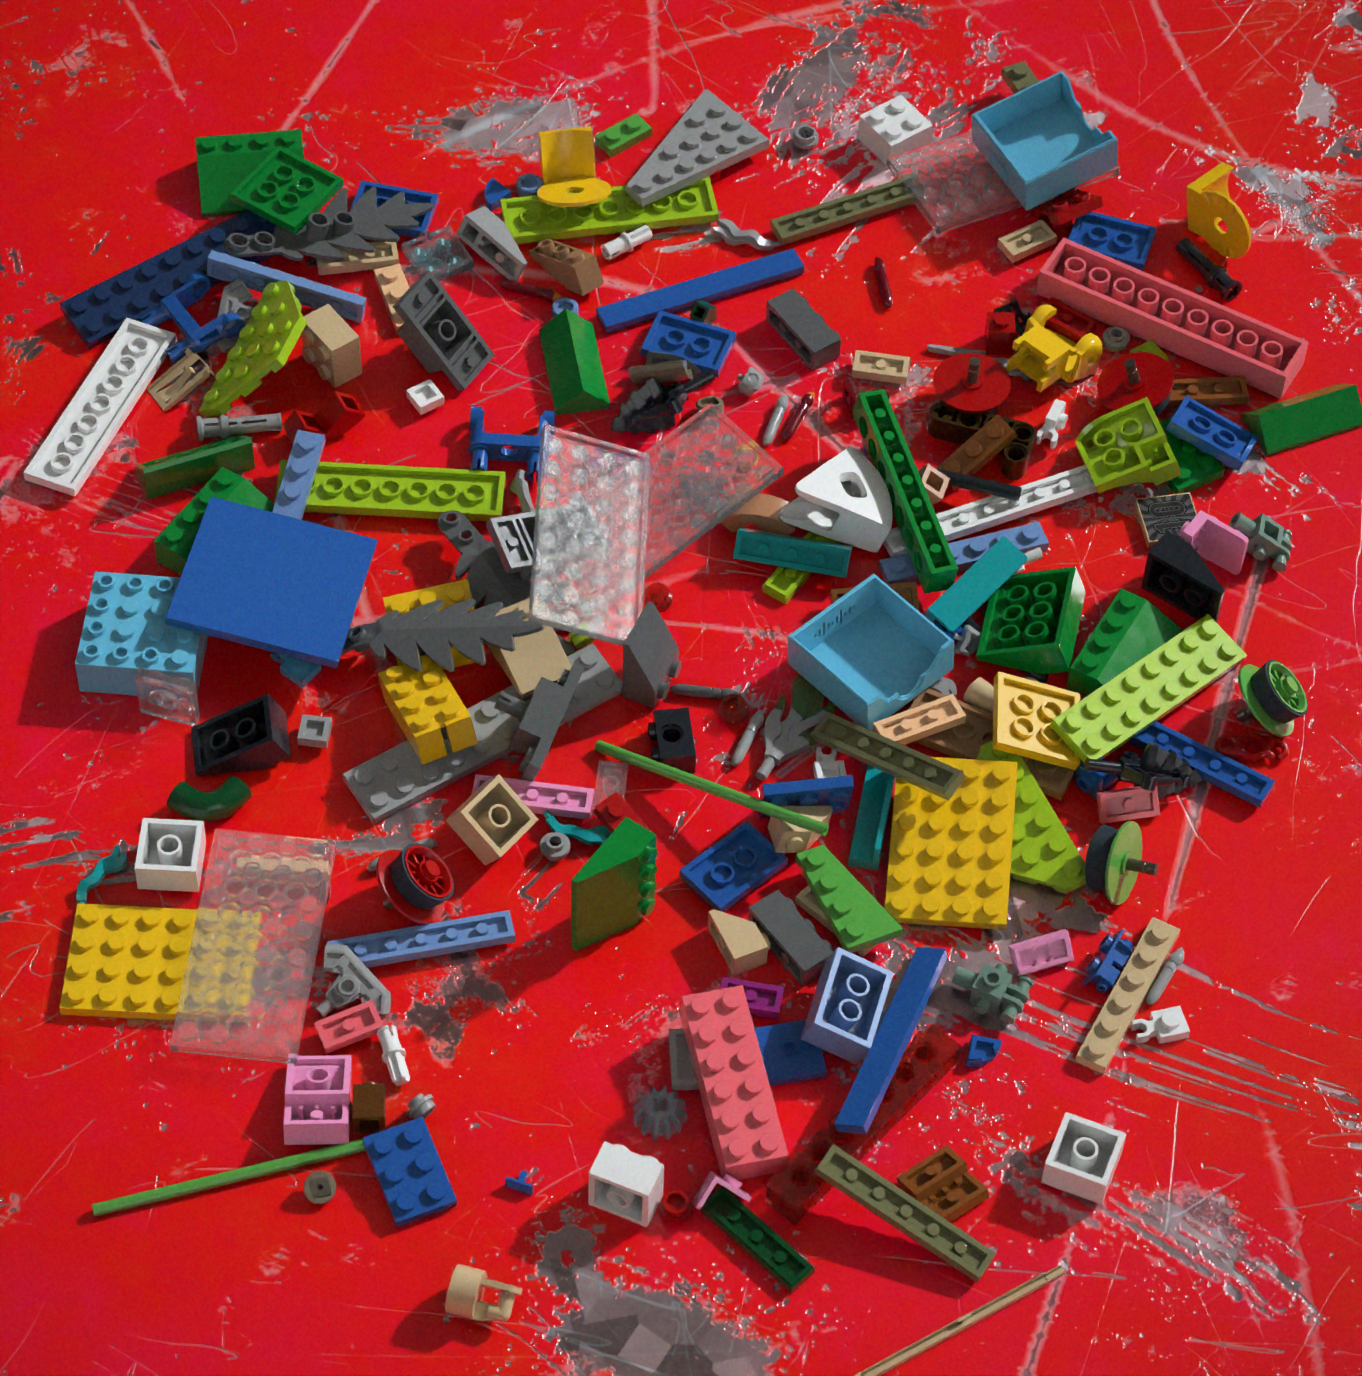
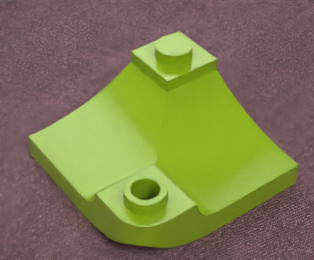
[1075,397,1181,494]

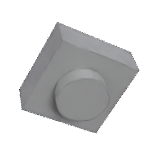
[297,714,332,748]

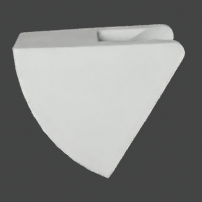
[780,446,893,553]

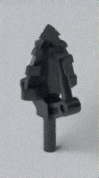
[610,370,715,434]
[1084,743,1202,799]

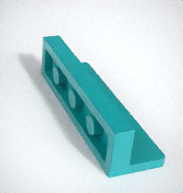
[733,527,853,578]
[924,536,1028,633]
[848,765,896,871]

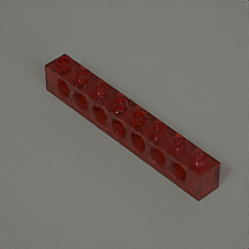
[766,1024,961,1225]

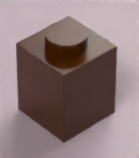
[353,1082,386,1134]

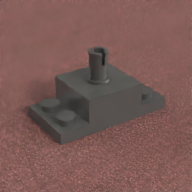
[393,270,495,391]
[486,502,609,581]
[494,661,585,781]

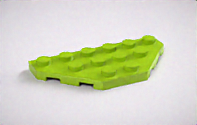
[199,280,307,417]
[976,740,1086,894]

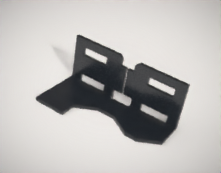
[994,297,1032,340]

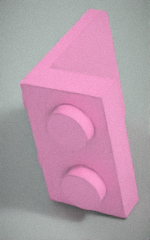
[1179,510,1249,575]

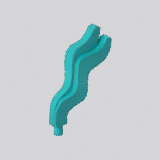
[543,811,611,846]
[76,845,128,904]

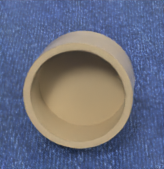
[445,1264,522,1322]

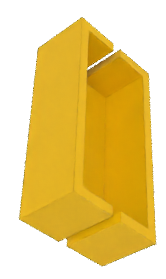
[377,655,478,765]

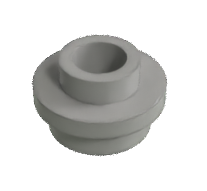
[792,125,819,149]
[1102,327,1130,352]
[540,832,570,861]
[406,1093,436,1119]

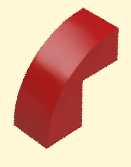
[282,391,365,443]

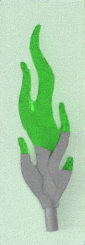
[755,674,836,781]

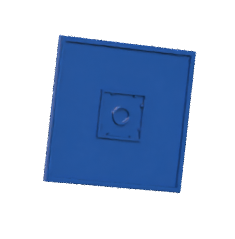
[165,497,378,669]

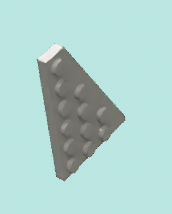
[626,89,769,207]

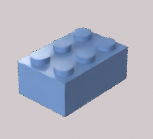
[800,947,894,1064]

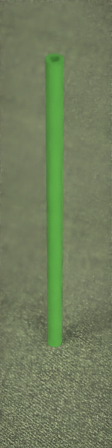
[595,740,829,836]
[92,1139,366,1217]

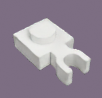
[813,747,847,779]
[1130,1005,1190,1044]

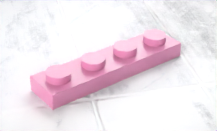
[472,774,594,820]

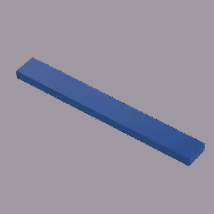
[596,248,805,333]
[835,947,948,1134]

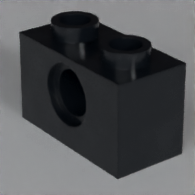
[648,708,696,776]

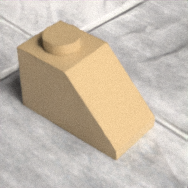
[767,806,833,853]
[708,909,771,976]

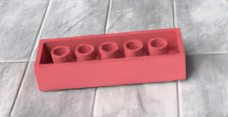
[679,985,789,1180]

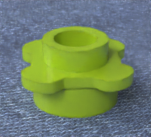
[567,623,596,649]

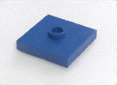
[754,1020,827,1086]

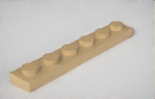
[1075,917,1181,1074]

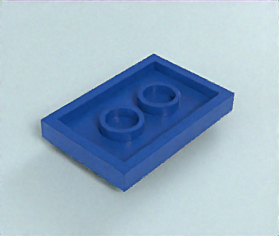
[349,180,439,239]
[1068,211,1157,271]
[641,310,736,378]
[1166,396,1258,471]
[759,775,854,819]
[679,821,788,912]
[362,1117,457,1227]

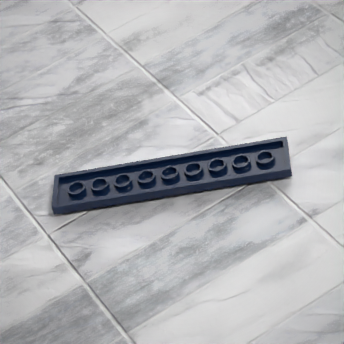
[60,210,277,349]

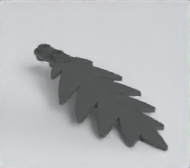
[224,187,434,261]
[438,511,577,656]
[341,598,544,672]

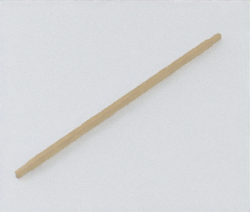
[854,1265,1066,1376]

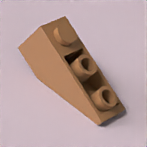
[529,239,604,296]

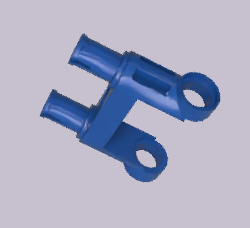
[139,271,245,364]
[468,406,555,482]

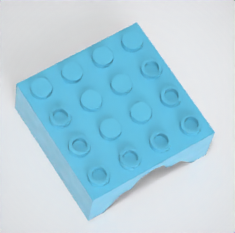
[971,71,1118,211]
[75,571,209,700]
[787,574,954,730]

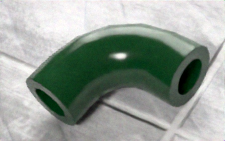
[167,776,252,822]

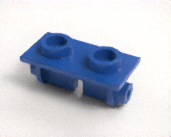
[1082,929,1133,993]

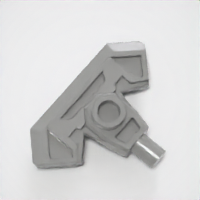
[216,279,254,353]
[315,944,391,1018]

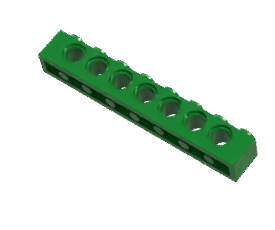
[852,389,958,594]

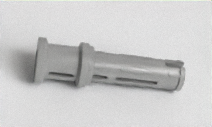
[196,413,282,441]

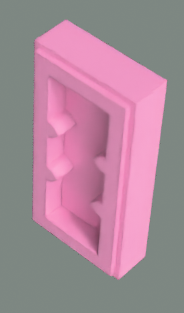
[1008,929,1074,977]

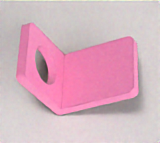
[692,1171,752,1210]

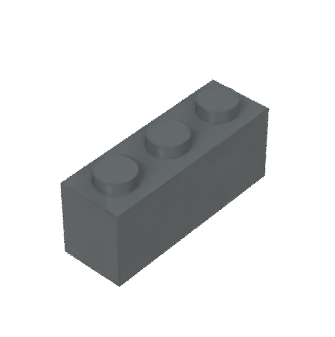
[766,288,841,371]
[748,890,834,987]

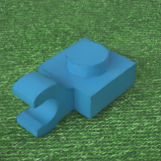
[270,652,322,688]

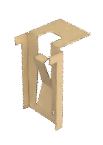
[146,348,216,413]

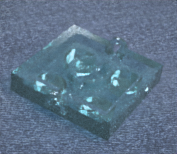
[402,225,474,281]

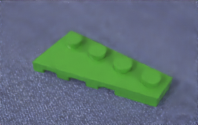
[795,844,903,953]

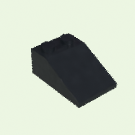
[1141,531,1225,623]
[191,693,291,776]

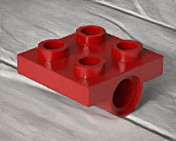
[1030,187,1103,232]

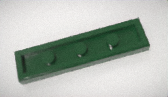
[700,1186,815,1294]

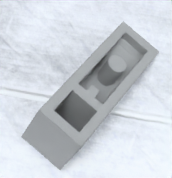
[456,206,527,281]

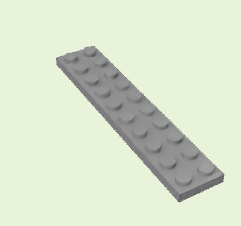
[343,643,623,824]

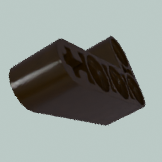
[928,402,1036,480]

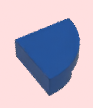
[485,178,511,211]
[966,1035,1002,1067]

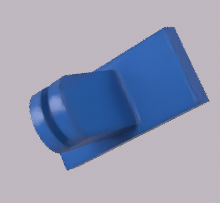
[505,1170,534,1195]

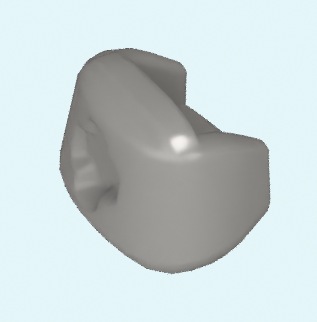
[737,367,764,396]
[953,625,980,656]

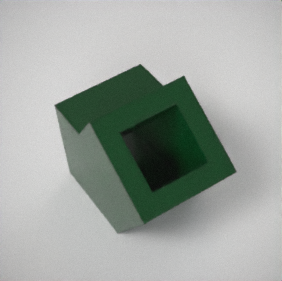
[689,300,717,325]

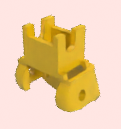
[1006,304,1103,392]

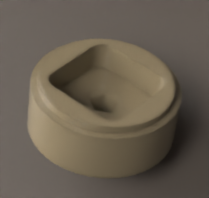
[696,396,724,418]
[304,1171,336,1204]

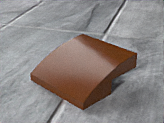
[897,1145,989,1223]

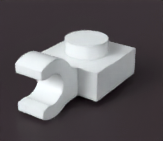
[1036,399,1068,449]

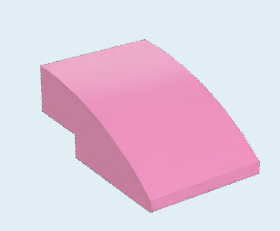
[283,1055,352,1145]

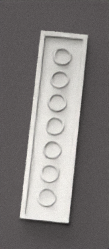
[23,318,177,497]

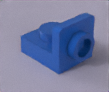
[1075,758,1121,799]

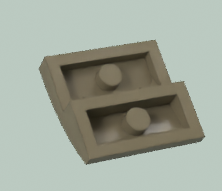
[628,360,693,387]

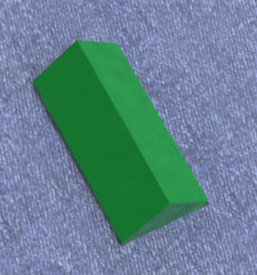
[539,308,610,415]
[1241,383,1362,456]
[134,435,255,500]

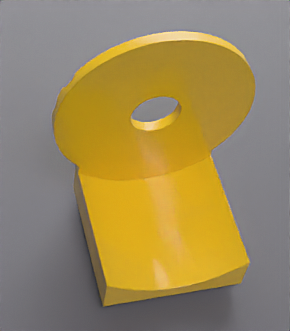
[537,126,611,207]
[1186,162,1251,259]

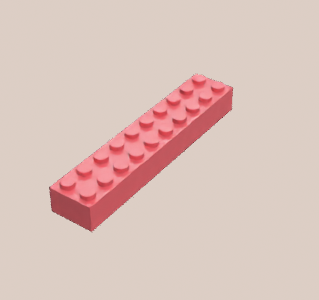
[1036,238,1309,399]

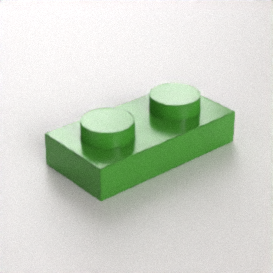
[595,113,652,157]

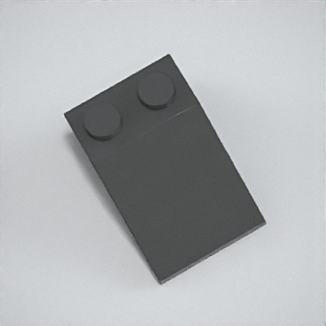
[622,601,682,709]

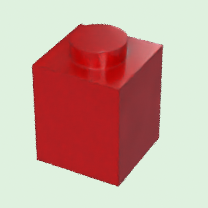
[984,312,1016,355]

